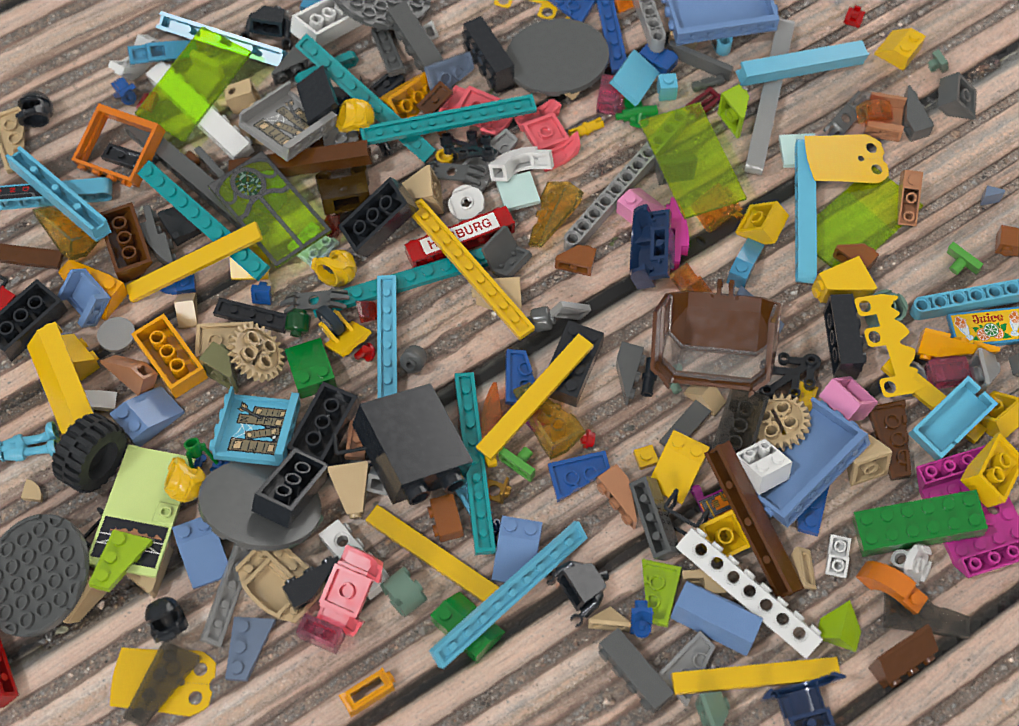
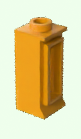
[339,667,396,718]

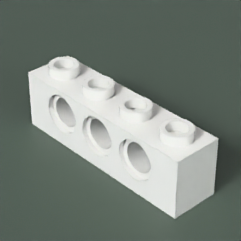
[319,519,389,600]

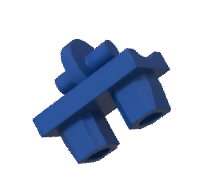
[110,77,137,105]
[630,600,653,638]

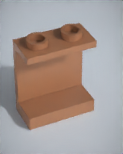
[864,92,907,142]

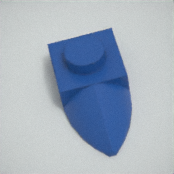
[159,274,196,295]

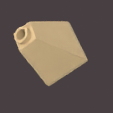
[402,165,444,214]
[847,427,892,486]
[327,461,371,519]

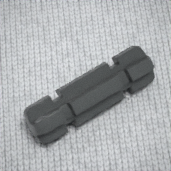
[691,74,725,92]

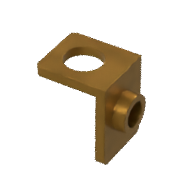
[487,477,512,504]

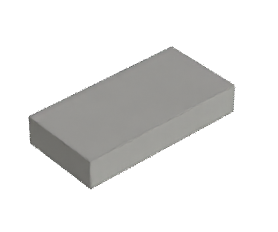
[550,301,591,320]

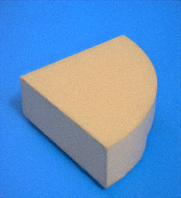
[21,479,43,502]

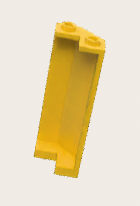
[27,322,93,435]

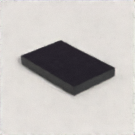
[296,65,339,125]

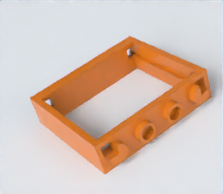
[71,103,166,188]

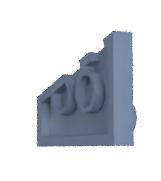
[424,51,474,91]
[225,617,276,682]

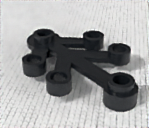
[440,130,497,162]
[759,352,821,402]

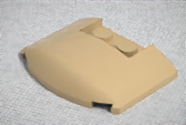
[235,548,327,624]

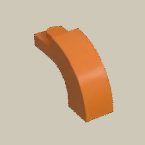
[856,561,928,615]

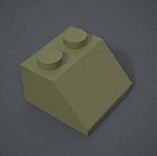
[199,341,239,394]

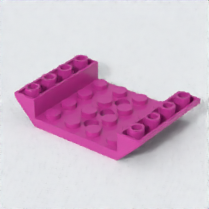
[916,445,1019,578]

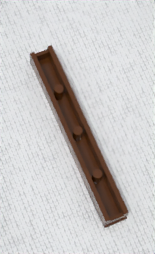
[228,140,373,183]
[704,441,804,598]

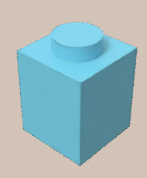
[657,73,678,101]

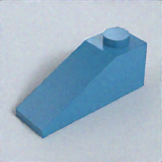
[726,238,765,288]

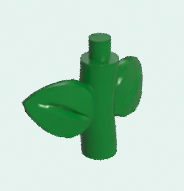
[615,97,658,128]

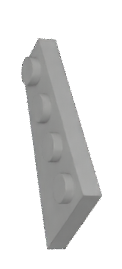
[455,128,518,193]

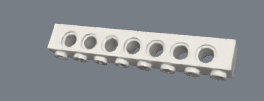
[676,528,823,659]

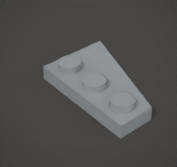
[658,631,715,707]

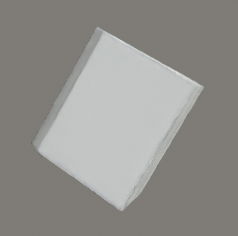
[422,21,439,40]

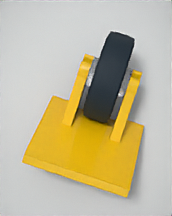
[316,305,372,358]

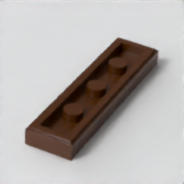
[0,243,64,270]

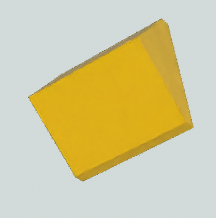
[698,510,751,563]

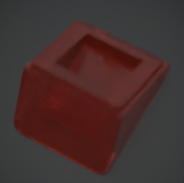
[320,214,340,238]
[356,301,377,323]

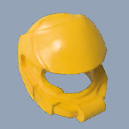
[336,98,375,134]
[311,249,357,287]
[164,457,206,503]

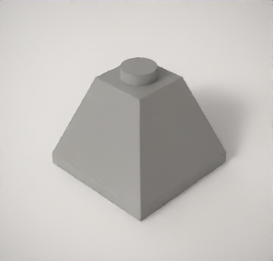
[967,348,1001,397]

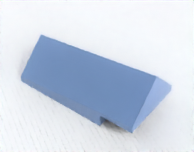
[671,580,763,656]

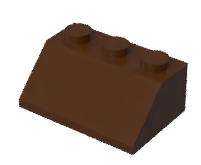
[868,624,939,689]

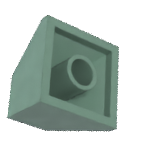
[695,692,730,726]

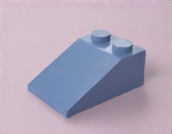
[109,386,185,447]
[492,516,542,583]
[172,517,228,589]

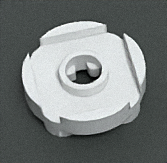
[448,185,485,221]

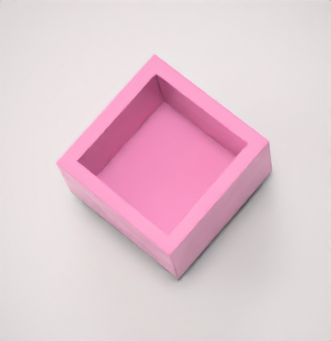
[819,376,878,421]

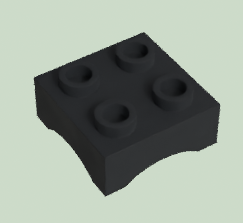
[157,206,203,246]

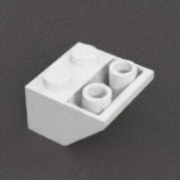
[736,439,792,495]

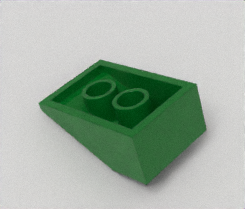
[284,338,337,399]

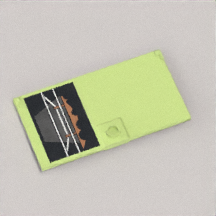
[89,445,196,578]

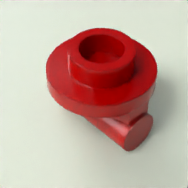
[354,343,376,362]

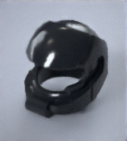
[15,91,54,128]
[145,597,189,644]

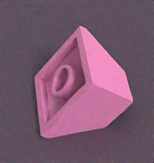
[616,188,666,224]

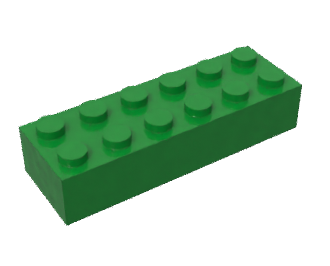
[852,489,988,557]

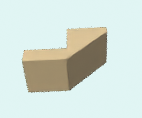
[680,570,726,597]

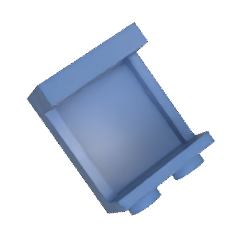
[57,268,111,328]

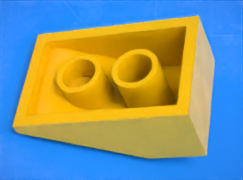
[651,430,710,505]
[960,432,1019,508]

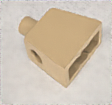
[217,78,261,114]

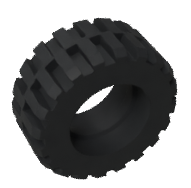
[51,413,128,493]

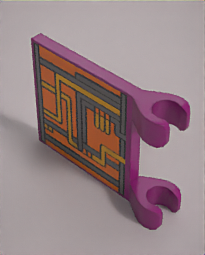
[690,485,732,521]

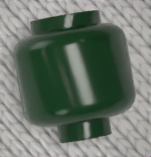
[285,308,311,338]

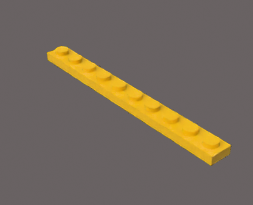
[412,198,535,340]

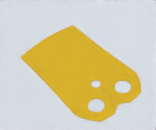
[804,134,889,184]
[110,647,216,716]

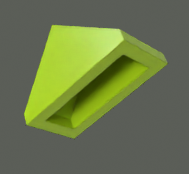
[818,600,861,652]

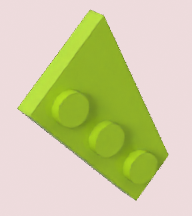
[88,529,153,592]
[642,559,682,628]

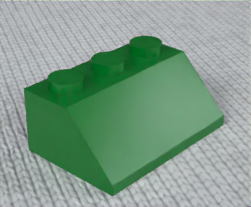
[430,591,505,663]

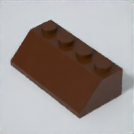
[100,202,153,283]

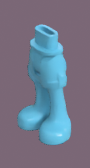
[0,421,60,462]

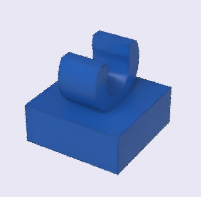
[251,281,272,305]

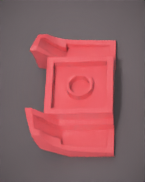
[438,85,514,137]
[514,99,581,172]
[315,544,383,637]

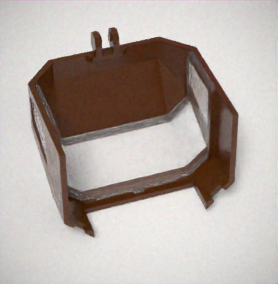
[650,279,782,398]

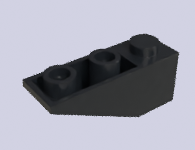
[282,556,339,612]

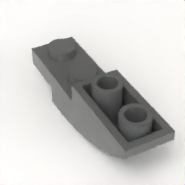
[140,205,177,266]

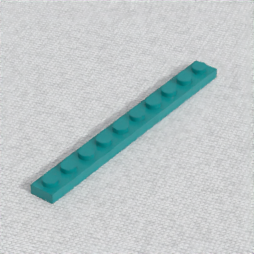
[295,33,437,163]
[360,94,537,145]
[137,160,270,282]
[310,248,489,318]
[454,372,496,555]

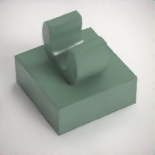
[928,49,949,73]

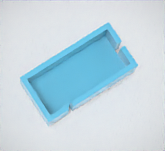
[908,376,998,461]

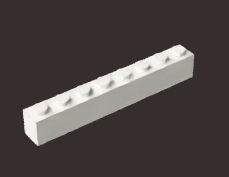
[145,60,254,160]

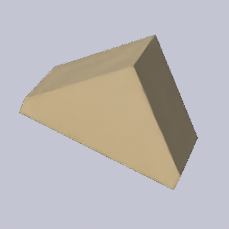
[174,293,198,329]
[684,385,726,416]

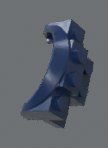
[630,204,675,289]

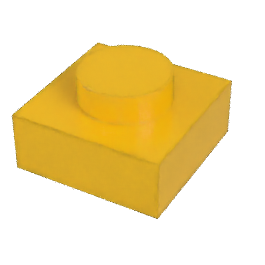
[633,444,658,470]

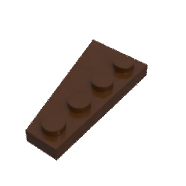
[868,399,912,481]

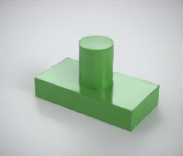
[947,241,983,275]
[499,447,535,482]

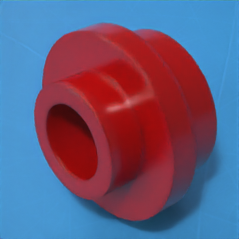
[580,429,596,449]

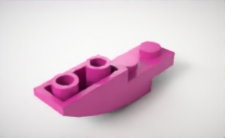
[666,197,689,271]

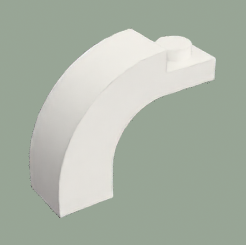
[108,34,161,80]
[488,146,554,181]

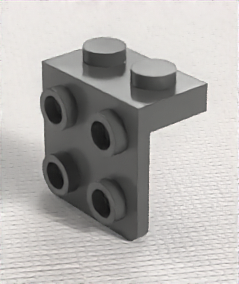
[481,226,532,278]

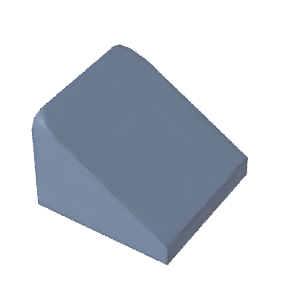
[980,186,1005,206]

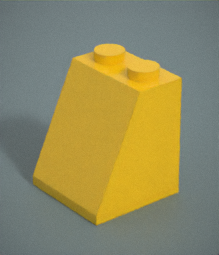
[812,256,877,303]

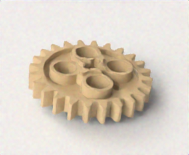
[226,322,285,383]
[746,394,811,452]

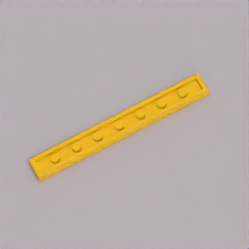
[126,221,263,303]
[476,333,594,461]
[365,505,499,602]
[671,657,840,695]

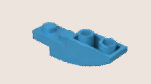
[127,40,198,65]

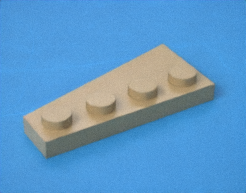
[0,107,25,174]

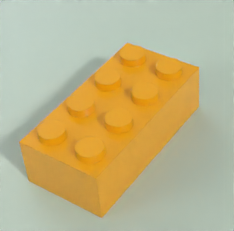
[131,313,208,399]

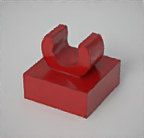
[843,5,865,28]

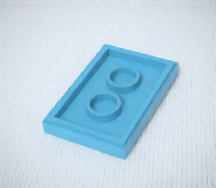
[610,49,660,106]

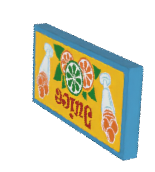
[946,307,1019,346]

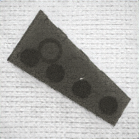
[883,592,970,639]
[123,641,202,726]

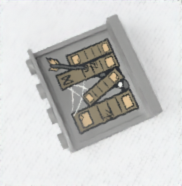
[239,81,337,161]

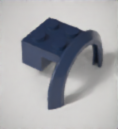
[760,671,847,726]

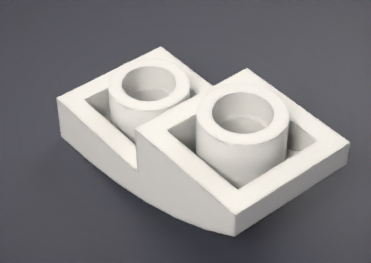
[84,390,117,412]
[825,534,851,578]

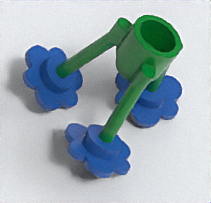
[184,438,230,472]

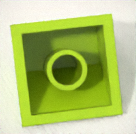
[717,84,749,139]

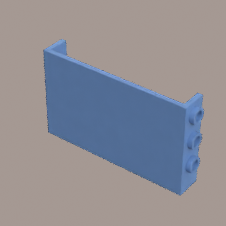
[661,0,780,45]
[756,397,870,528]

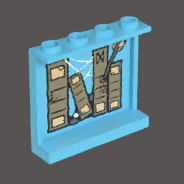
[209,386,301,466]

